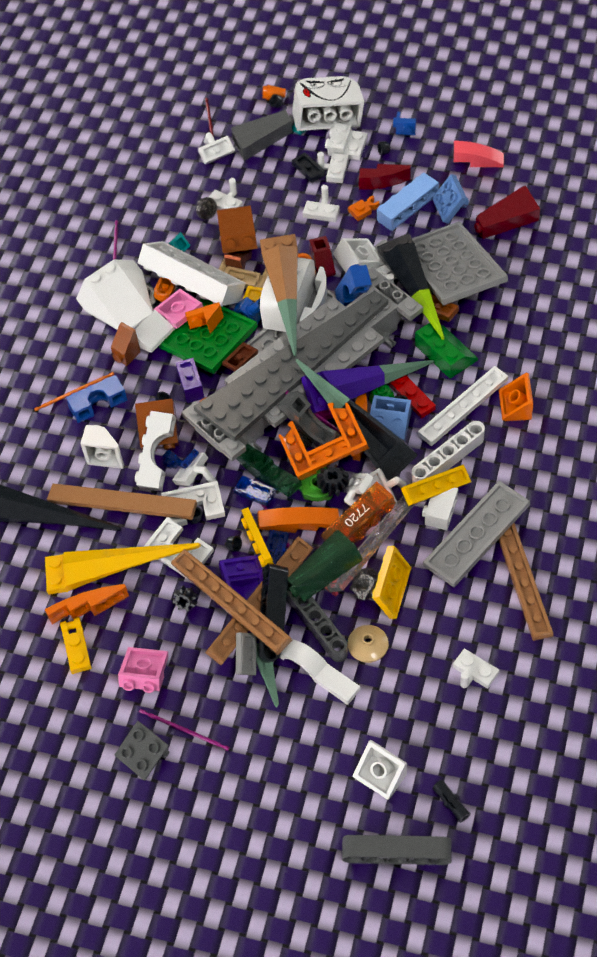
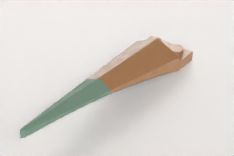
[260,234,298,357]

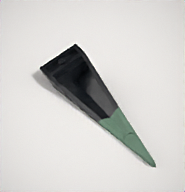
[295,359,418,481]

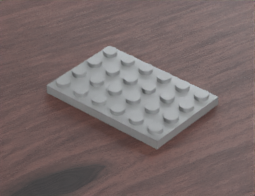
[412,221,508,305]

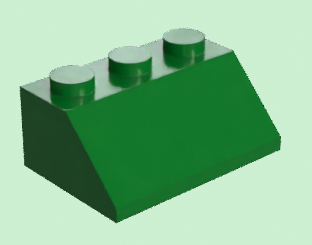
[415,323,478,379]

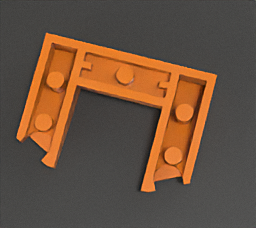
[278,403,369,481]

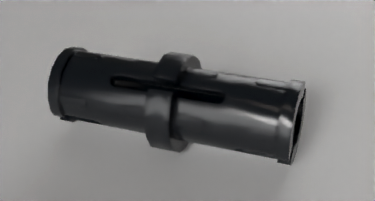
[432,780,471,823]

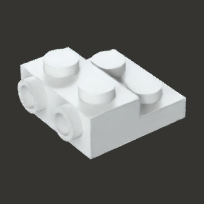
[325,123,368,161]

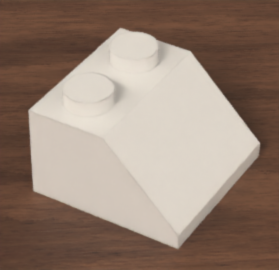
[333,238,384,273]
[80,425,124,469]

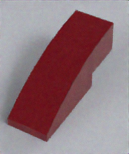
[359,164,411,190]

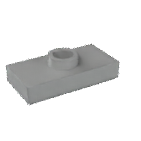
[236,632,256,676]

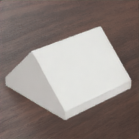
[135,310,175,352]
[352,740,407,800]

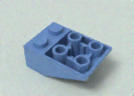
[364,395,411,454]

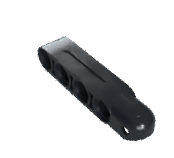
[258,563,289,663]

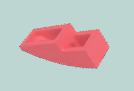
[454,141,504,167]

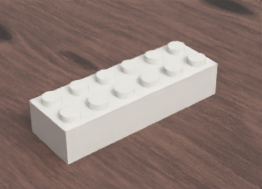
[138,241,246,307]

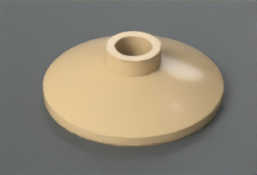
[348,625,389,663]

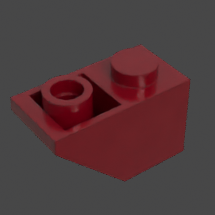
[309,236,336,277]

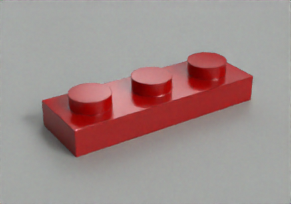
[387,375,436,419]

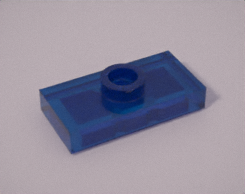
[233,476,277,507]
[266,529,290,564]

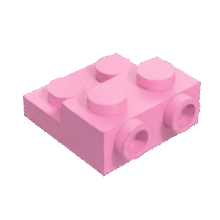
[154,289,203,329]
[118,647,168,693]

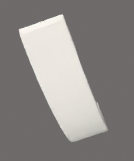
[299,267,327,322]

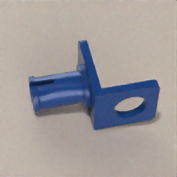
[232,297,261,324]

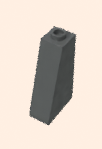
[231,110,294,161]

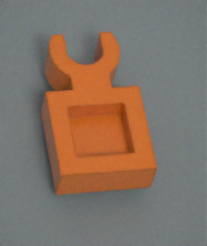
[348,196,380,221]

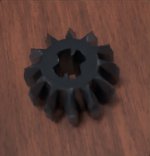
[317,464,349,497]

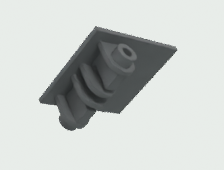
[114,720,170,781]

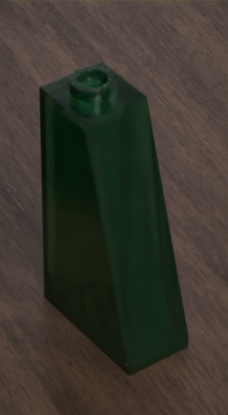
[287,529,363,602]

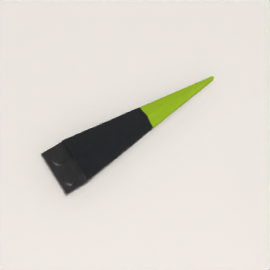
[377,233,444,340]

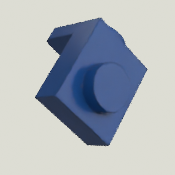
[393,111,416,135]

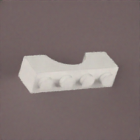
[135,411,176,491]

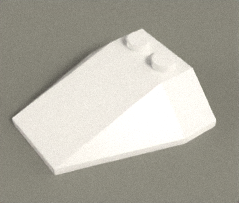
[76,259,153,330]

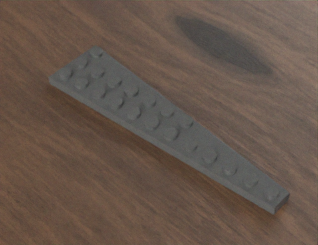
[193,290,388,442]

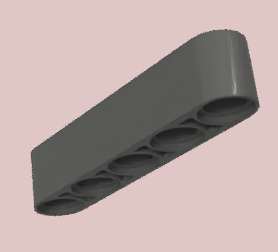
[287,578,348,662]
[342,835,452,865]

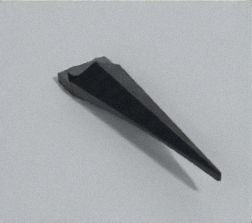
[0,485,121,531]

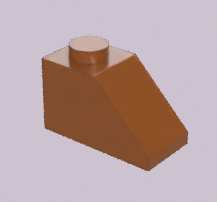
[111,322,141,366]

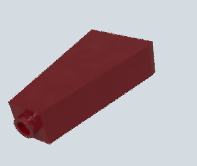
[474,185,540,239]

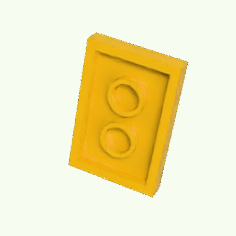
[372,546,411,619]

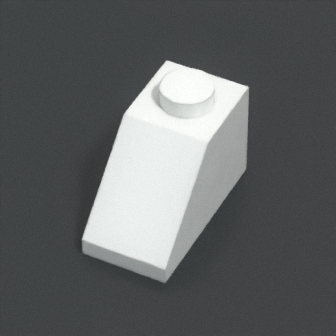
[422,487,458,530]

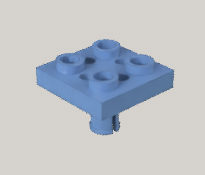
[432,174,469,224]

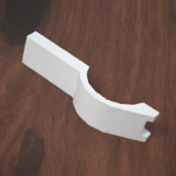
[280,639,360,705]

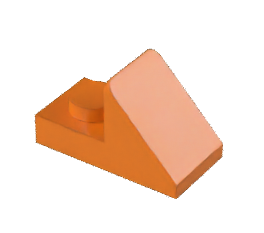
[185,302,224,333]

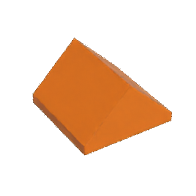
[499,372,533,421]

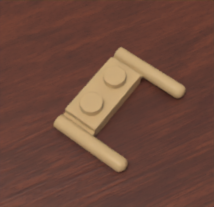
[219,258,268,289]

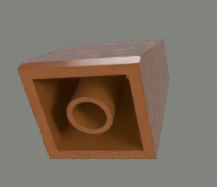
[217,205,257,253]
[135,399,179,452]

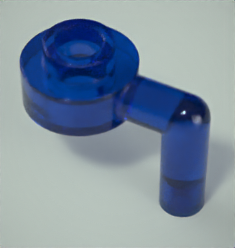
[162,449,199,469]

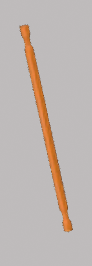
[34,372,114,412]

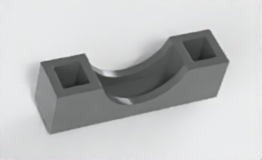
[277,391,341,447]

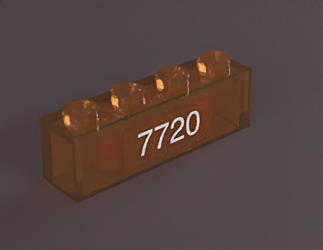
[321,481,396,557]

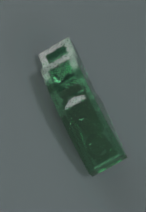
[236,444,302,497]

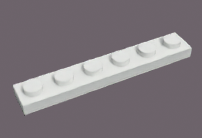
[418,366,508,446]

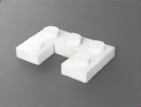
[161,481,225,526]
[144,517,214,581]

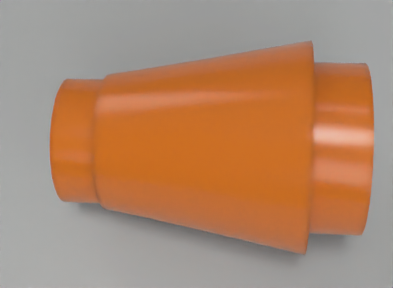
[262,84,286,101]

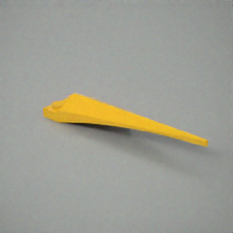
[45,543,201,595]

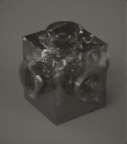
[349,567,378,601]

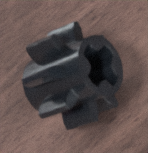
[173,585,198,612]

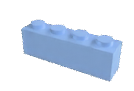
[377,173,439,231]

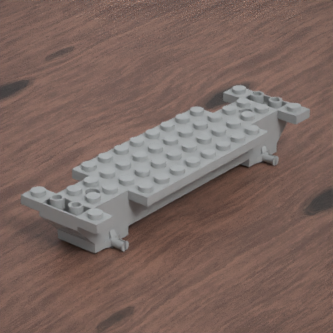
[182,267,423,461]

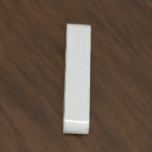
[412,421,485,483]

